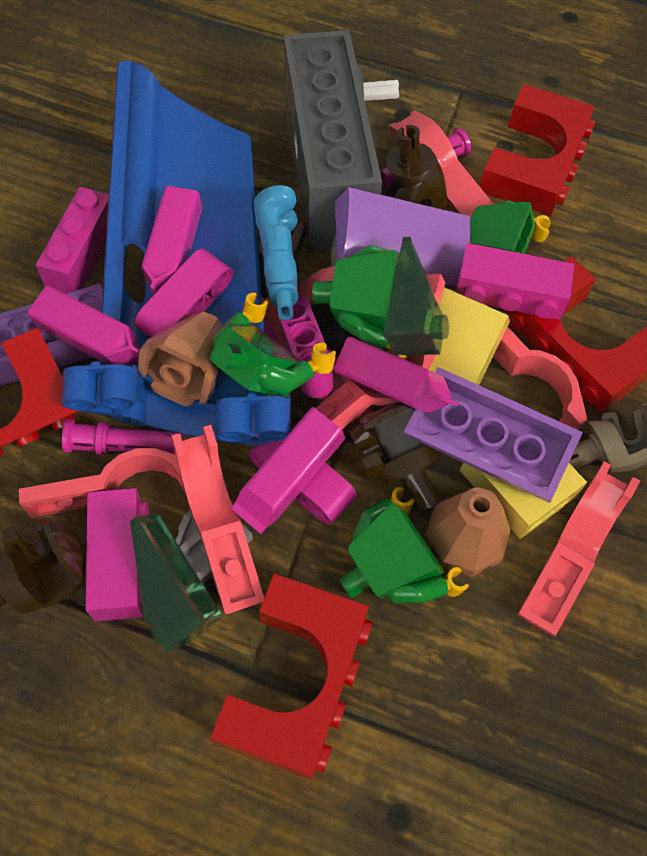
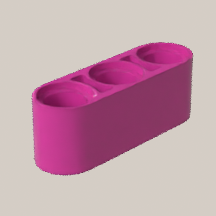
[134,248,233,338]
[279,297,334,398]
[249,440,357,525]

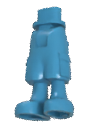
[253,185,298,320]

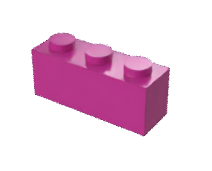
[36,187,109,294]
[455,243,574,320]
[86,488,151,622]

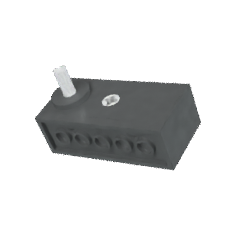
[284,30,399,253]

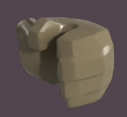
[569,403,647,472]

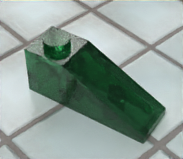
[383,237,449,355]
[130,514,223,652]

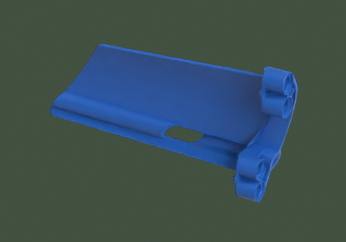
[61,60,291,446]

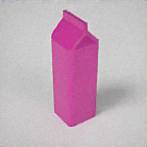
[141,186,202,296]
[27,285,140,367]
[334,337,458,413]
[230,407,345,534]

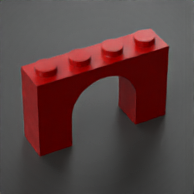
[480,84,596,216]
[505,256,647,414]
[0,327,80,457]
[210,574,373,781]

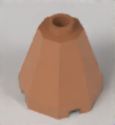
[138,311,222,406]
[424,487,511,577]

